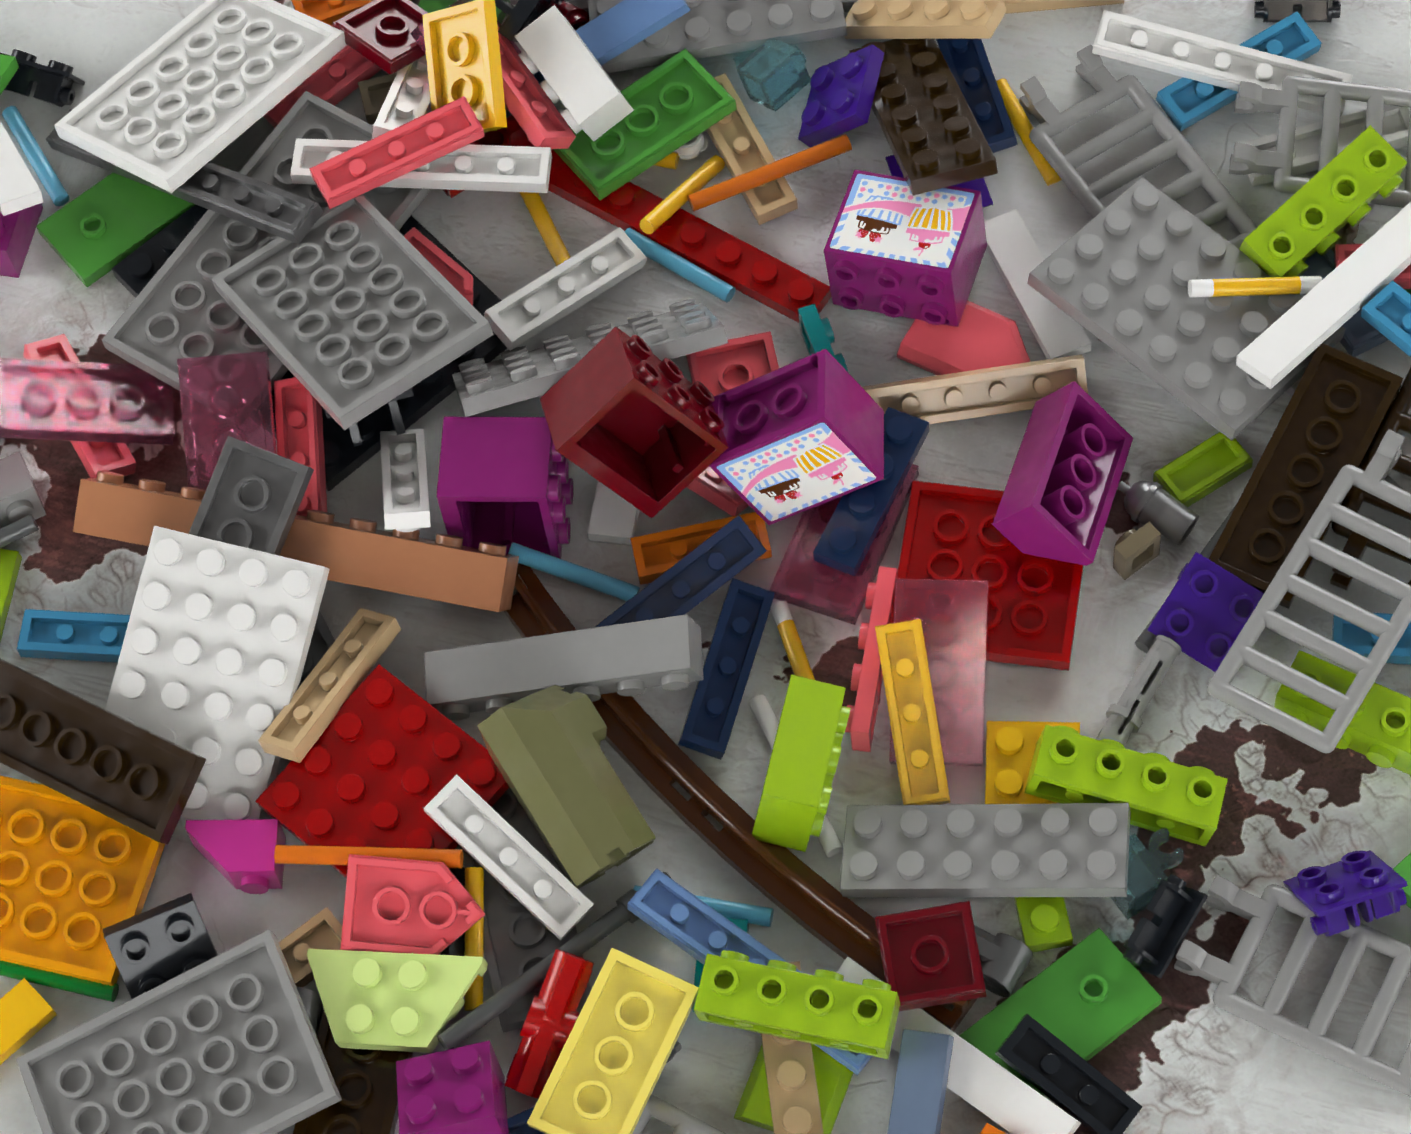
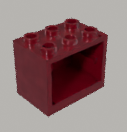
[540,327,729,519]

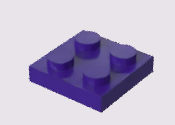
[798,44,884,147]

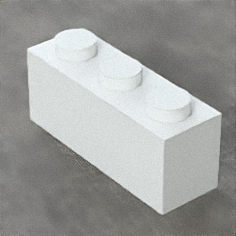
[514,5,634,142]

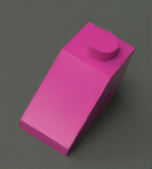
[185,819,286,894]

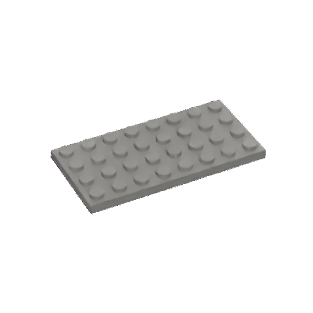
[102,91,431,427]

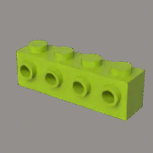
[1239,125,1408,277]
[1274,650,1411,777]
[1024,725,1228,847]
[694,950,900,1059]

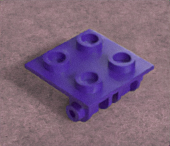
[1147,552,1264,672]
[1283,850,1408,937]

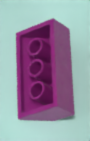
[992,381,1133,566]

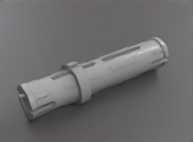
[1096,635,1182,746]

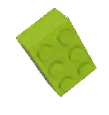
[752,674,851,852]

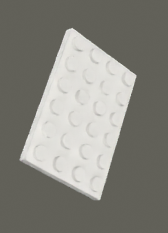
[54,0,347,193]
[105,526,330,820]

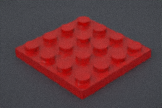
[890,480,1084,671]
[255,664,509,879]

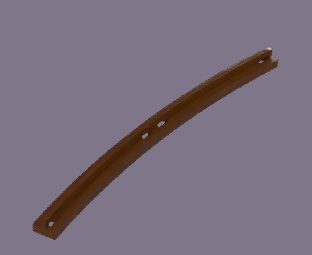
[504,563,978,1032]

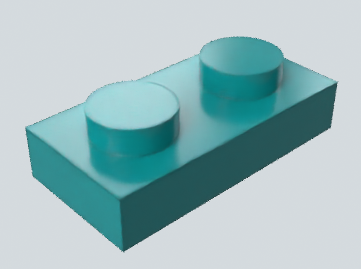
[798,303,848,372]

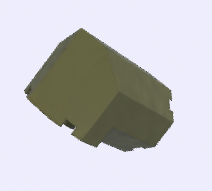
[477,685,656,889]

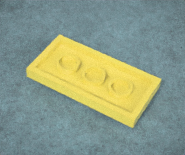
[527,948,699,1134]

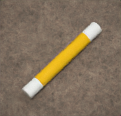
[1188,276,1322,297]
[770,601,815,680]

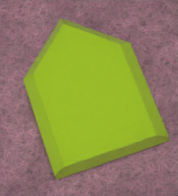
[734,1044,853,1134]

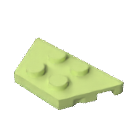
[307,948,488,1053]

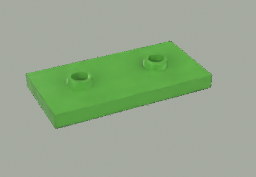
[553,48,737,200]
[36,173,195,287]
[959,928,1162,1096]

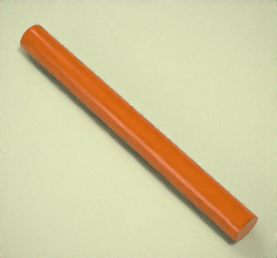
[687,134,852,212]
[274,845,464,868]

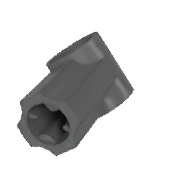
[974,925,1034,997]

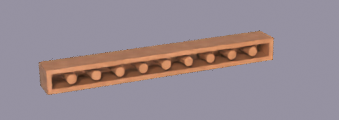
[73,471,519,612]

